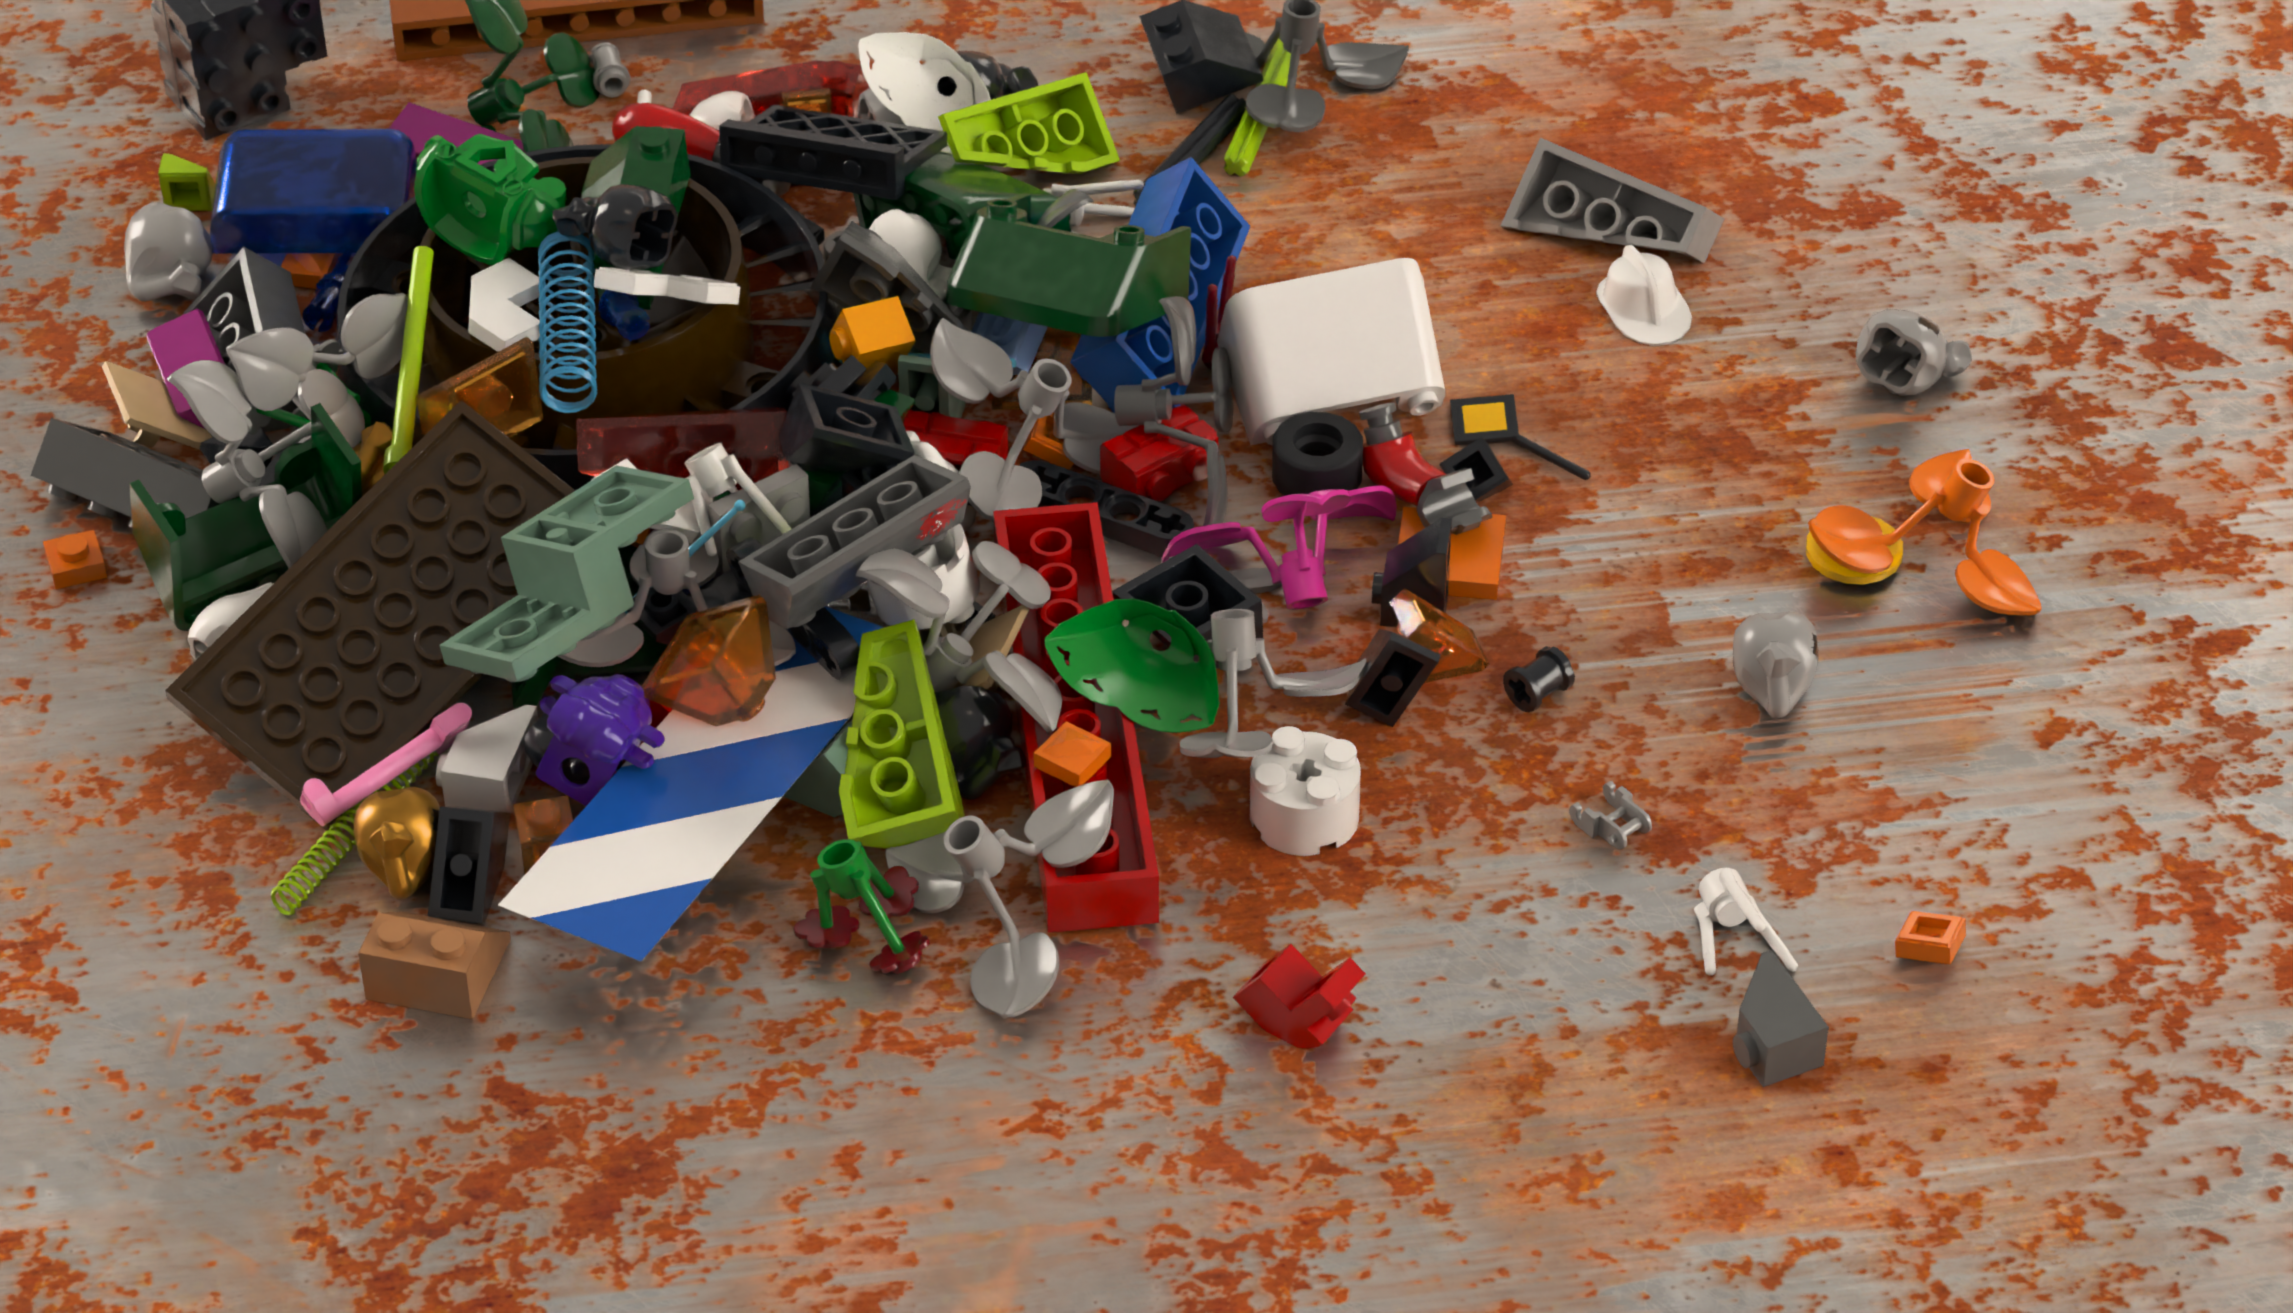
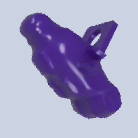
[536,674,665,806]

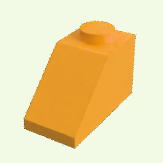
[829,296,916,375]

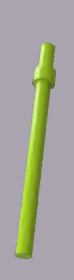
[383,246,434,474]

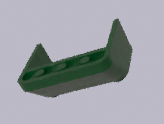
[947,193,1191,337]
[129,403,362,631]

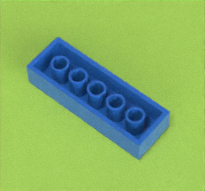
[1070,157,1250,413]

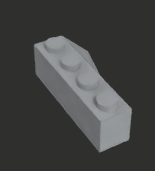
[1500,138,1724,263]

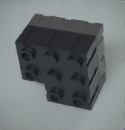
[150,0,327,141]

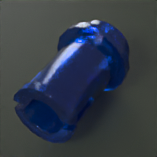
[598,290,650,340]

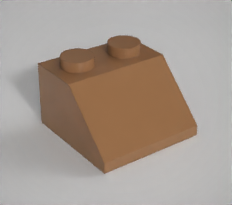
[358,912,511,1020]

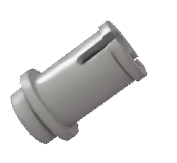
[590,42,630,97]

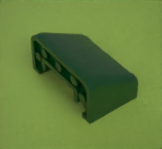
[853,153,1071,260]

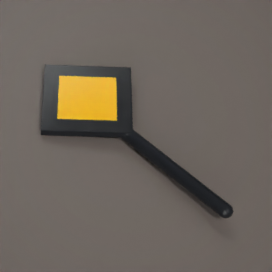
[1450,394,1591,480]

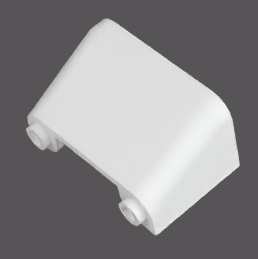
[1217,258,1445,445]

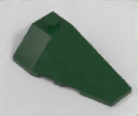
[581,126,690,310]

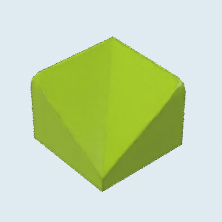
[158,153,217,211]

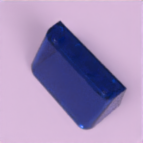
[210,129,416,254]

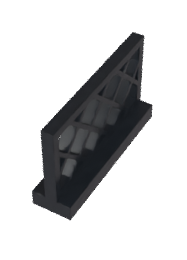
[719,105,947,200]

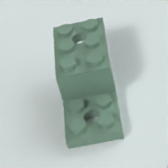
[439,465,694,682]

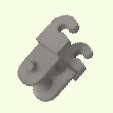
[1569,781,1652,850]

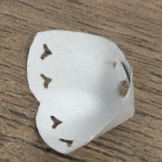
[858,32,991,155]

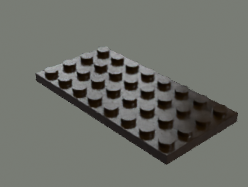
[165,400,575,831]

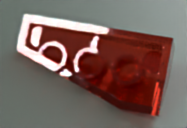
[672,60,870,118]
[576,408,789,490]

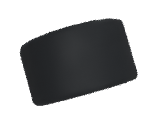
[1272,412,1363,496]

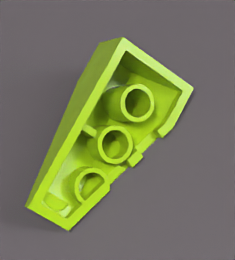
[938,72,1120,174]
[839,619,965,849]

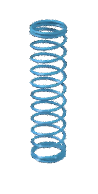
[538,231,597,413]

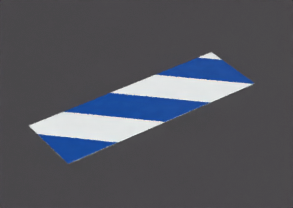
[498,606,884,962]

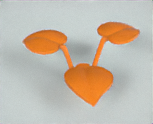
[1808,449,2042,616]

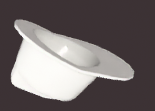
[1596,244,1692,346]

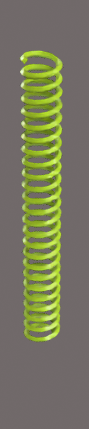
[271,752,439,916]

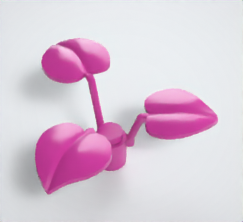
[1161,486,1397,610]

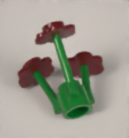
[794,839,930,974]

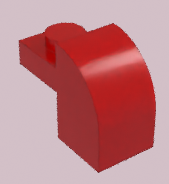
[1232,944,1366,1049]

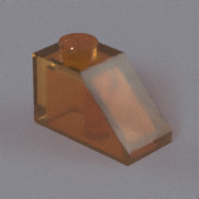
[511,795,573,875]

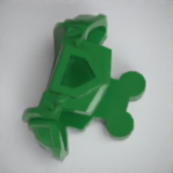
[414,134,566,265]

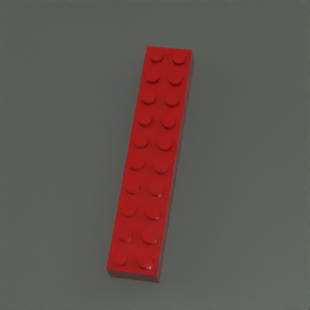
[993,502,1159,933]

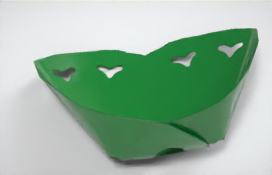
[1044,599,1220,733]

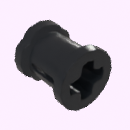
[1503,646,1575,713]

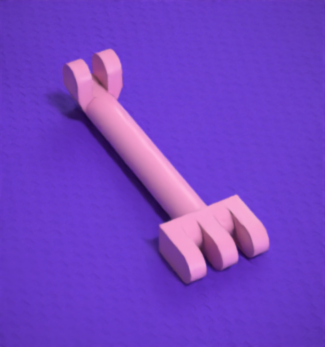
[300,703,472,826]

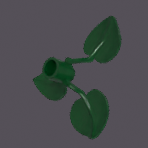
[465,0,600,152]

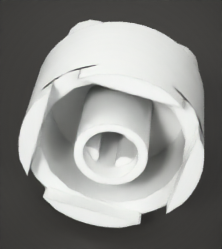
[867,523,980,631]
[1250,726,1361,856]

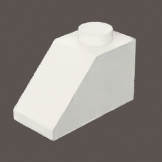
[436,704,538,814]

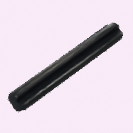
[1133,94,1246,207]

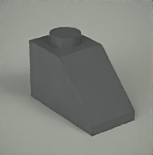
[1733,950,1829,1087]

